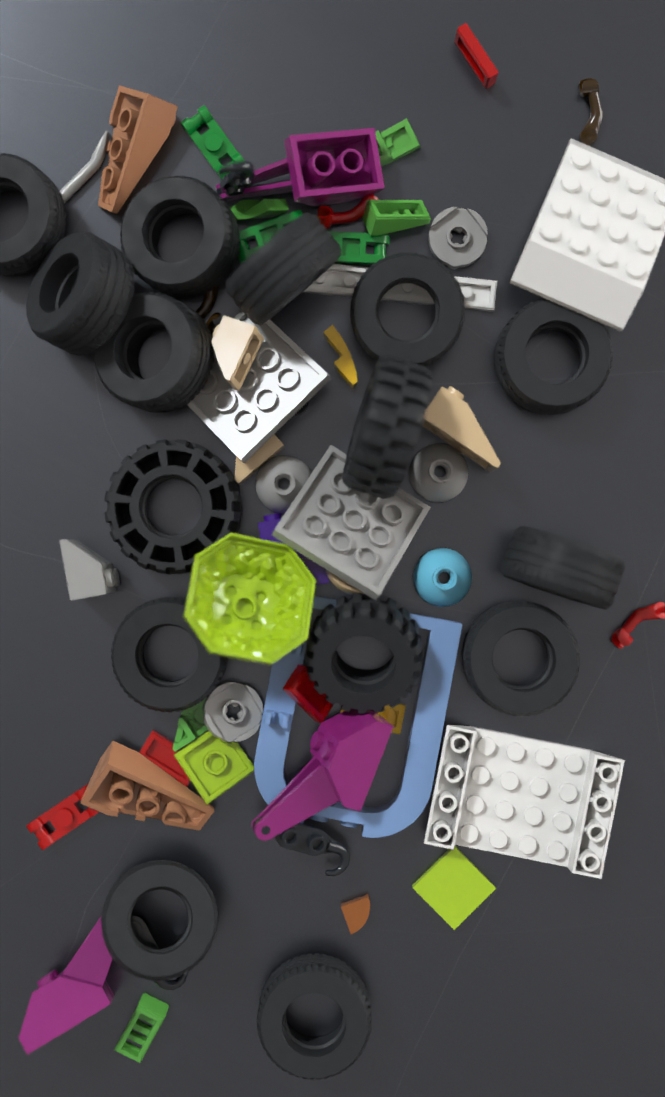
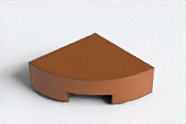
[341,894,370,934]

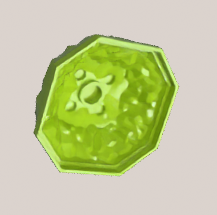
[184,533,316,665]

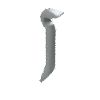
[59,131,110,204]

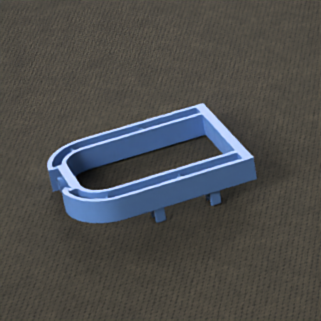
[254,595,462,838]

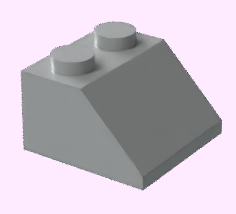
[60,539,120,600]

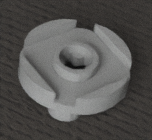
[428,207,488,269]
[202,682,263,742]

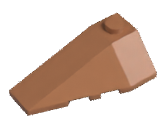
[98,85,178,214]
[81,741,215,831]

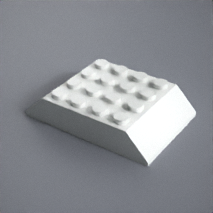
[509,138,665,332]

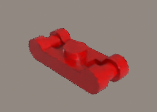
[26,783,99,850]

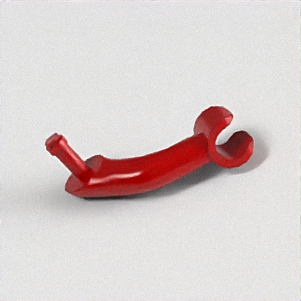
[317,194,379,229]
[611,602,665,649]

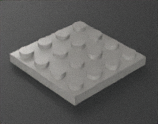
[187,311,331,463]
[272,445,431,600]

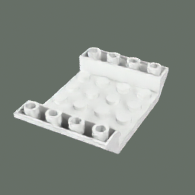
[424,725,625,879]

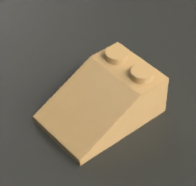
[422,386,501,472]

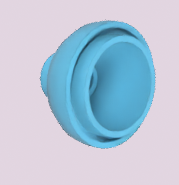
[413,548,472,607]

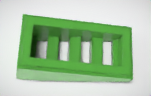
[363,200,431,236]
[114,993,169,1063]

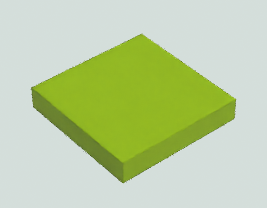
[173,730,254,805]
[412,845,496,930]

